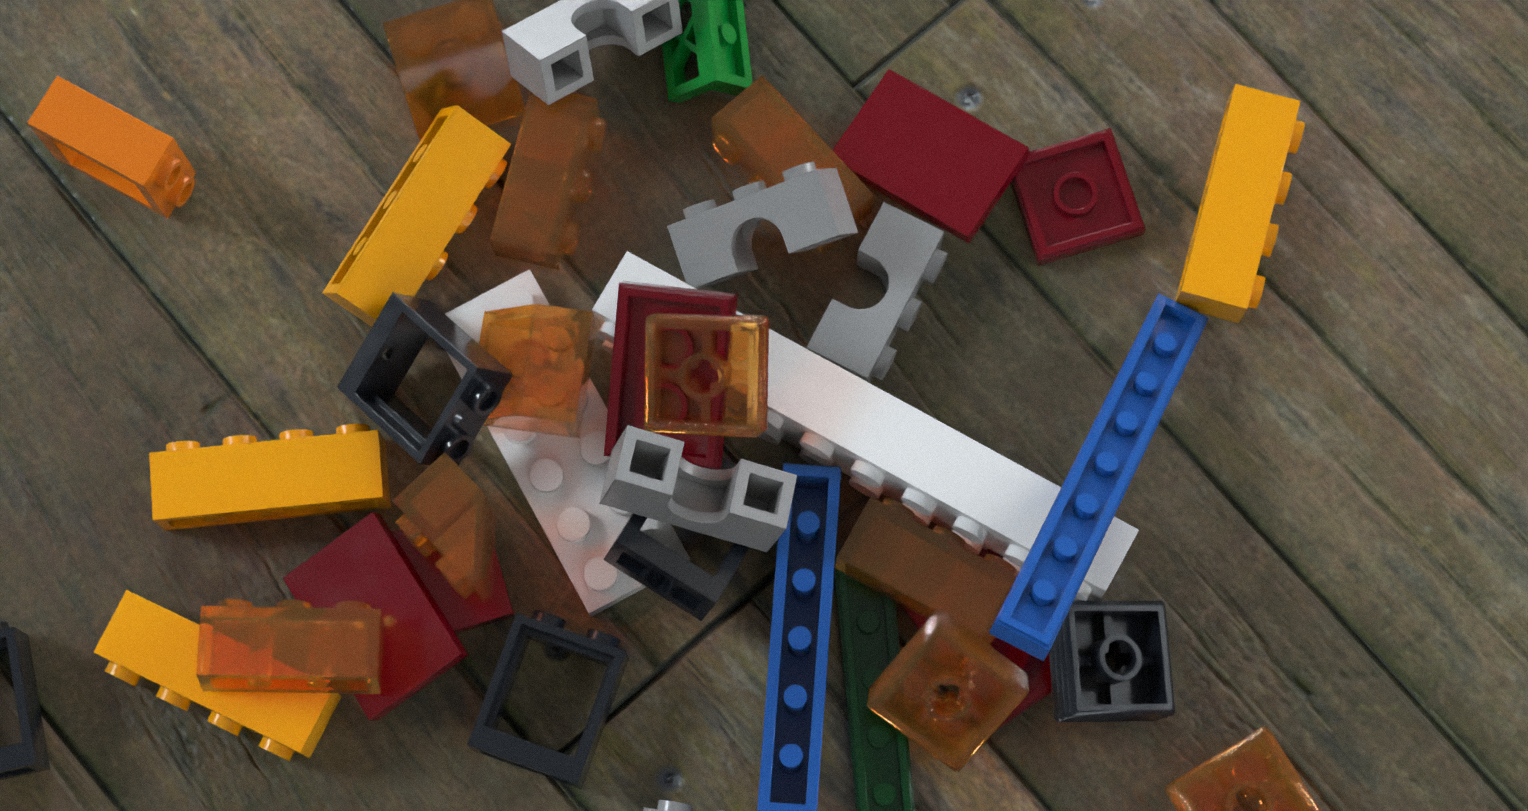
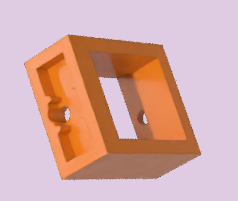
[27,76,196,219]

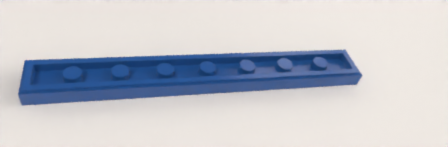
[989,293,1209,661]

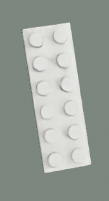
[445,269,691,617]

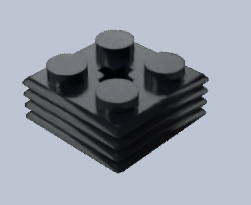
[1049,600,1175,722]

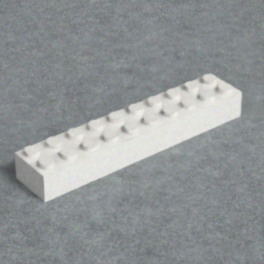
[592,251,1139,601]

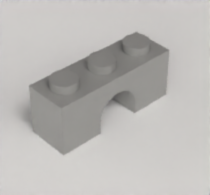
[502,0,683,105]
[667,161,858,289]
[806,202,948,383]
[599,425,797,552]

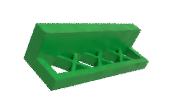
[662,0,754,103]

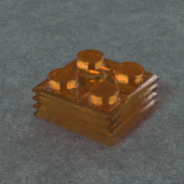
[644,313,769,438]
[867,609,1029,772]
[1165,726,1321,811]

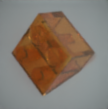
[392,452,496,604]

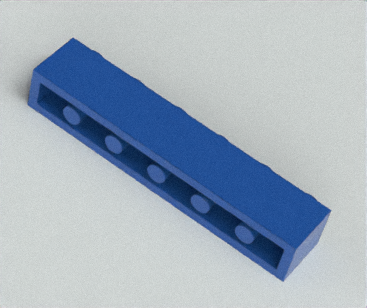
[757,463,841,811]

